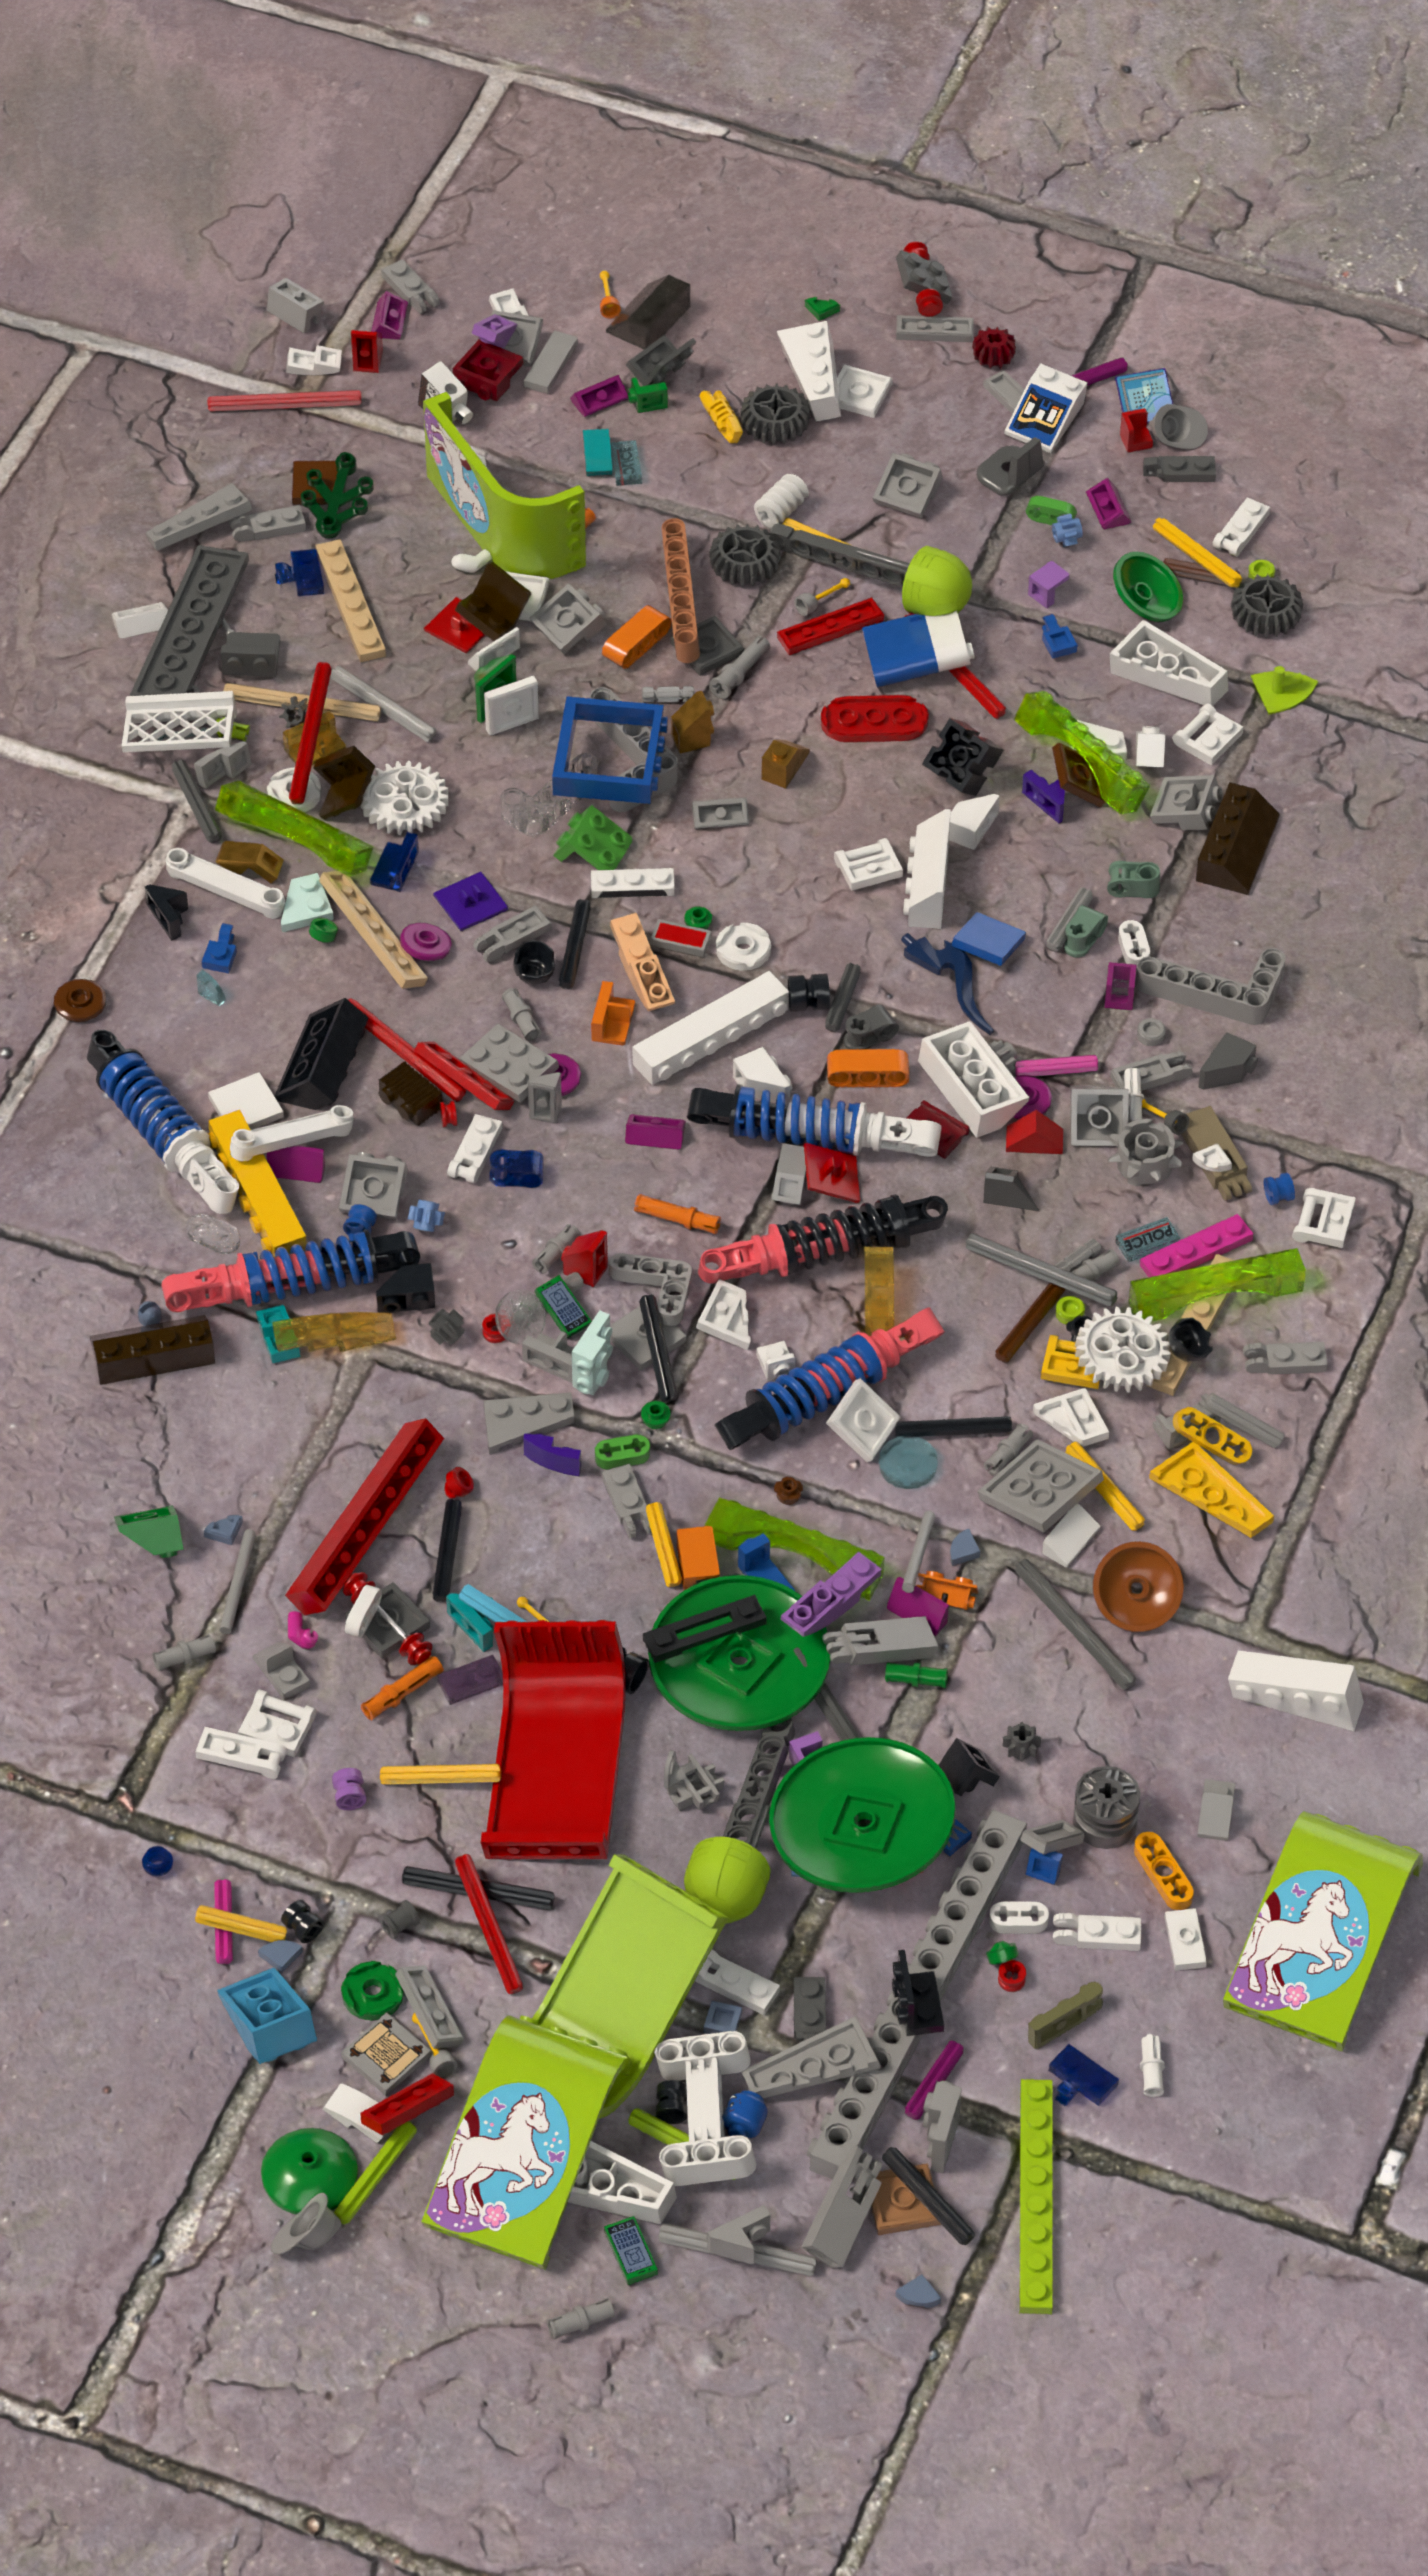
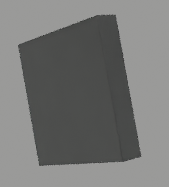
[670,616,744,676]

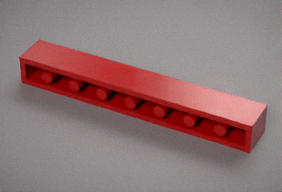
[285,1418,445,1616]

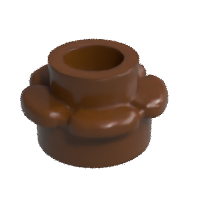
[774,1477,803,1505]

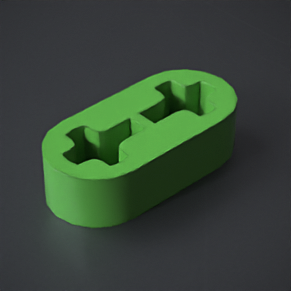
[1026,496,1077,525]
[595,1435,650,1470]

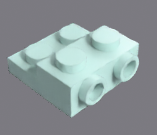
[572,1310,613,1395]

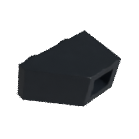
[376,1263,435,1314]

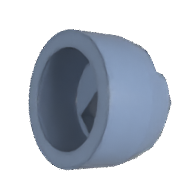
[138,1301,162,1326]

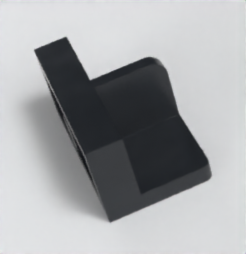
[938,1738,1000,1796]

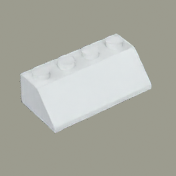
[903,809,951,929]
[918,1021,1029,1138]

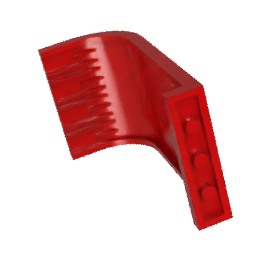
[480,1620,626,1859]

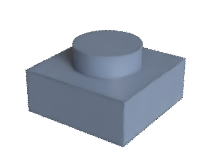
[704,2000,742,2034]

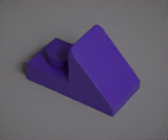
[1022,770,1065,824]

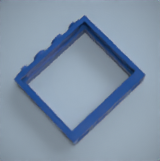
[552,696,668,804]

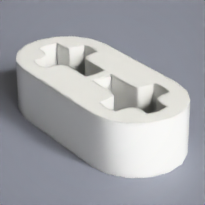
[1118,920,1150,969]
[345,1584,382,1638]
[989,1901,1049,1934]

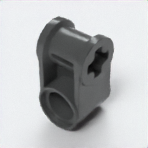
[844,1005,899,1049]

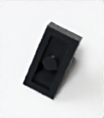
[144,884,188,941]

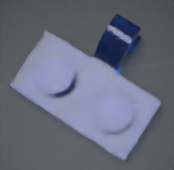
[275,549,324,596]
[1048,2044,1119,2106]

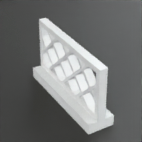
[121,691,237,752]

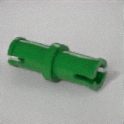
[885,1662,948,1688]

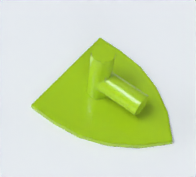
[1250,666,1318,715]

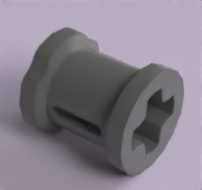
[379,1900,420,1940]

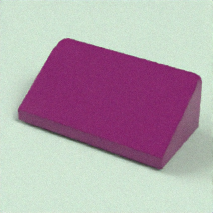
[371,291,408,340]
[570,375,629,417]
[1086,477,1132,529]
[625,1114,686,1150]
[266,1146,325,1183]
[887,1577,949,1636]

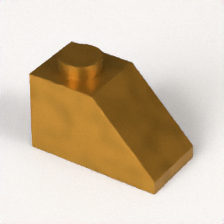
[761,740,810,789]

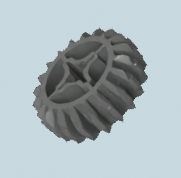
[740,383,810,445]
[709,524,781,588]
[1231,574,1303,638]

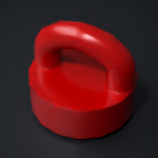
[444,1467,474,1499]

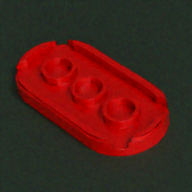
[821,695,928,742]

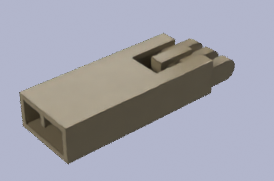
[1181,1106,1252,1201]

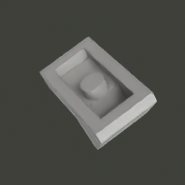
[253,1642,310,1701]
[1197,1779,1236,1841]
[707,2205,771,2264]

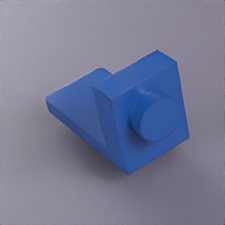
[738,1533,795,1591]

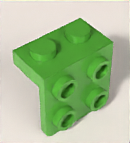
[553,805,632,870]

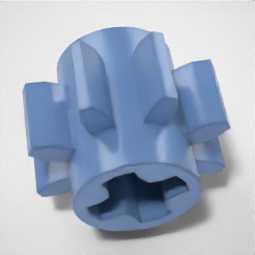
[1052,514,1083,547]
[407,1199,445,1232]

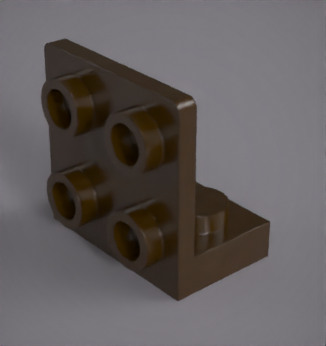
[455,561,531,641]

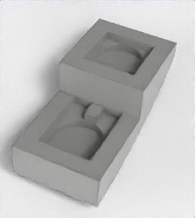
[194,741,252,789]

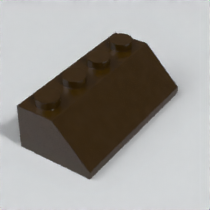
[1196,782,1280,895]
[90,1315,215,1385]

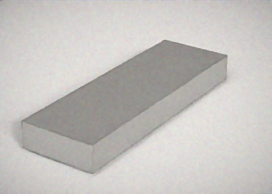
[896,315,974,342]
[524,330,578,394]
[395,1965,464,2049]

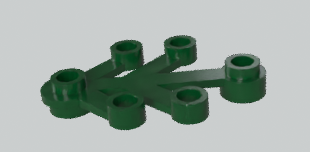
[301,452,374,539]

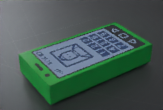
[534,1275,592,1339]
[604,2216,658,2285]

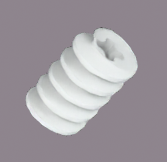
[754,474,809,529]

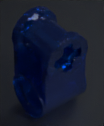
[489,1149,544,1188]

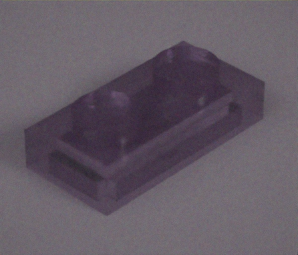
[437,1655,503,1705]

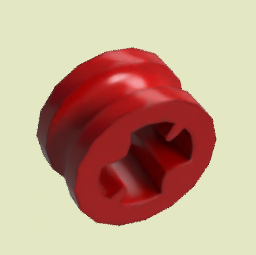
[440,1101,457,1128]
[482,1314,509,1343]
[998,1960,1026,1992]

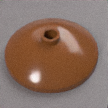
[1093,1541,1184,1632]

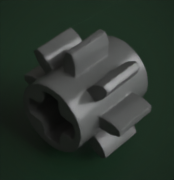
[279,696,308,730]
[429,1309,465,1345]
[1002,1722,1041,1762]

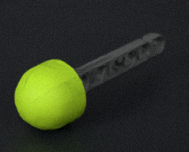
[768,524,972,616]
[684,1718,795,1924]

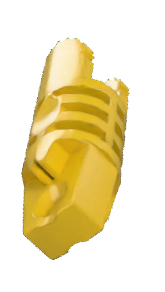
[699,390,743,443]

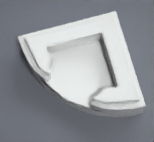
[1192,1143,1232,1172]

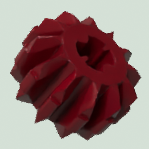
[972,326,1016,369]

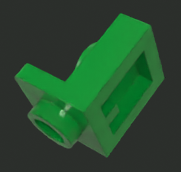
[627,377,668,413]

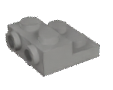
[873,453,943,518]
[529,583,607,654]
[1150,775,1223,830]
[339,1152,408,1220]
[923,2081,962,2174]

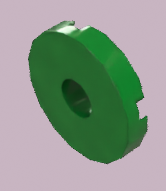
[341,1961,404,2021]

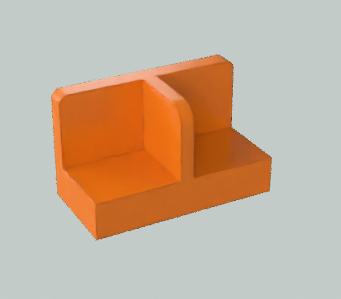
[591,981,635,1046]
[677,1526,720,1591]

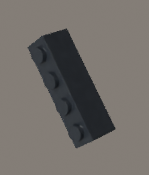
[274,998,369,1110]

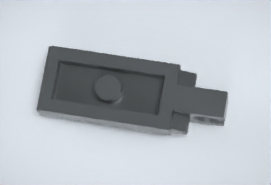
[1143,456,1216,482]
[794,1977,826,2041]

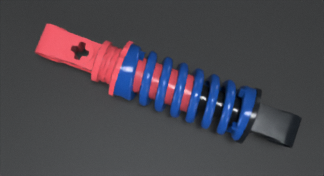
[161,1229,421,1312]
[714,1307,945,1451]

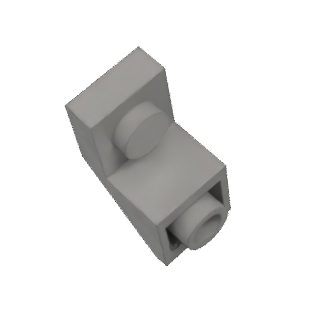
[772,1143,806,1205]

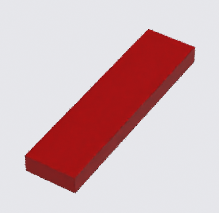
[777,597,884,655]
[414,1041,515,1110]

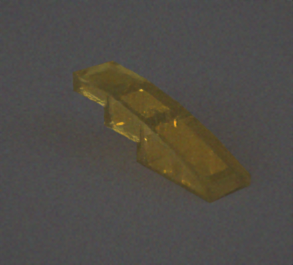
[864,1247,894,1336]
[272,1312,397,1352]

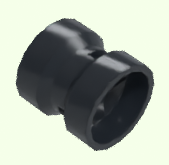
[281,1899,325,1943]
[656,2080,687,2124]

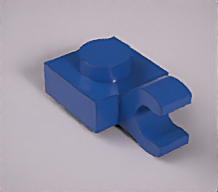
[1042,614,1078,659]
[201,923,237,974]

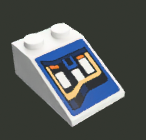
[1004,364,1087,453]

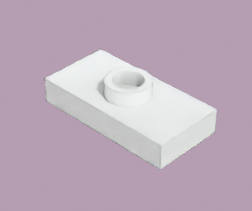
[1164,1908,1207,1971]

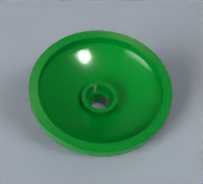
[1113,552,1183,622]
[261,2128,358,2215]

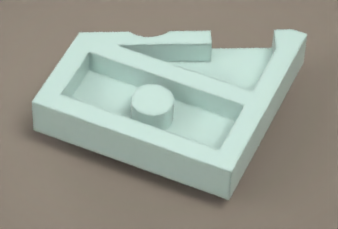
[281,873,334,932]

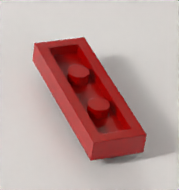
[360,2073,454,2135]

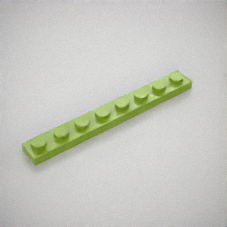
[1019,2079,1053,2314]

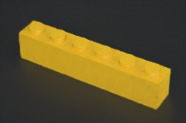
[208,1110,307,1257]

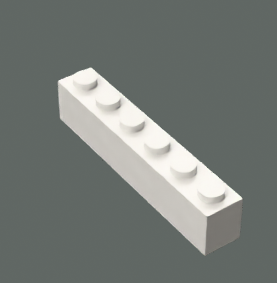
[632,971,789,1086]

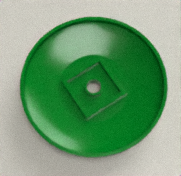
[648,1575,831,1731]
[769,1737,956,1893]

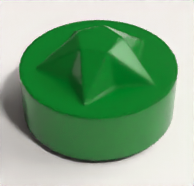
[309,918,338,942]
[986,1941,1019,1965]

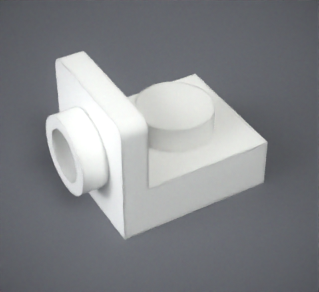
[756,1341,796,1382]

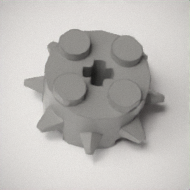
[1108,1119,1183,1186]

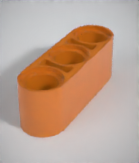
[602,605,672,669]
[827,1049,909,1087]

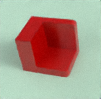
[1120,408,1153,453]

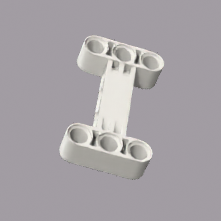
[655,2031,757,2186]

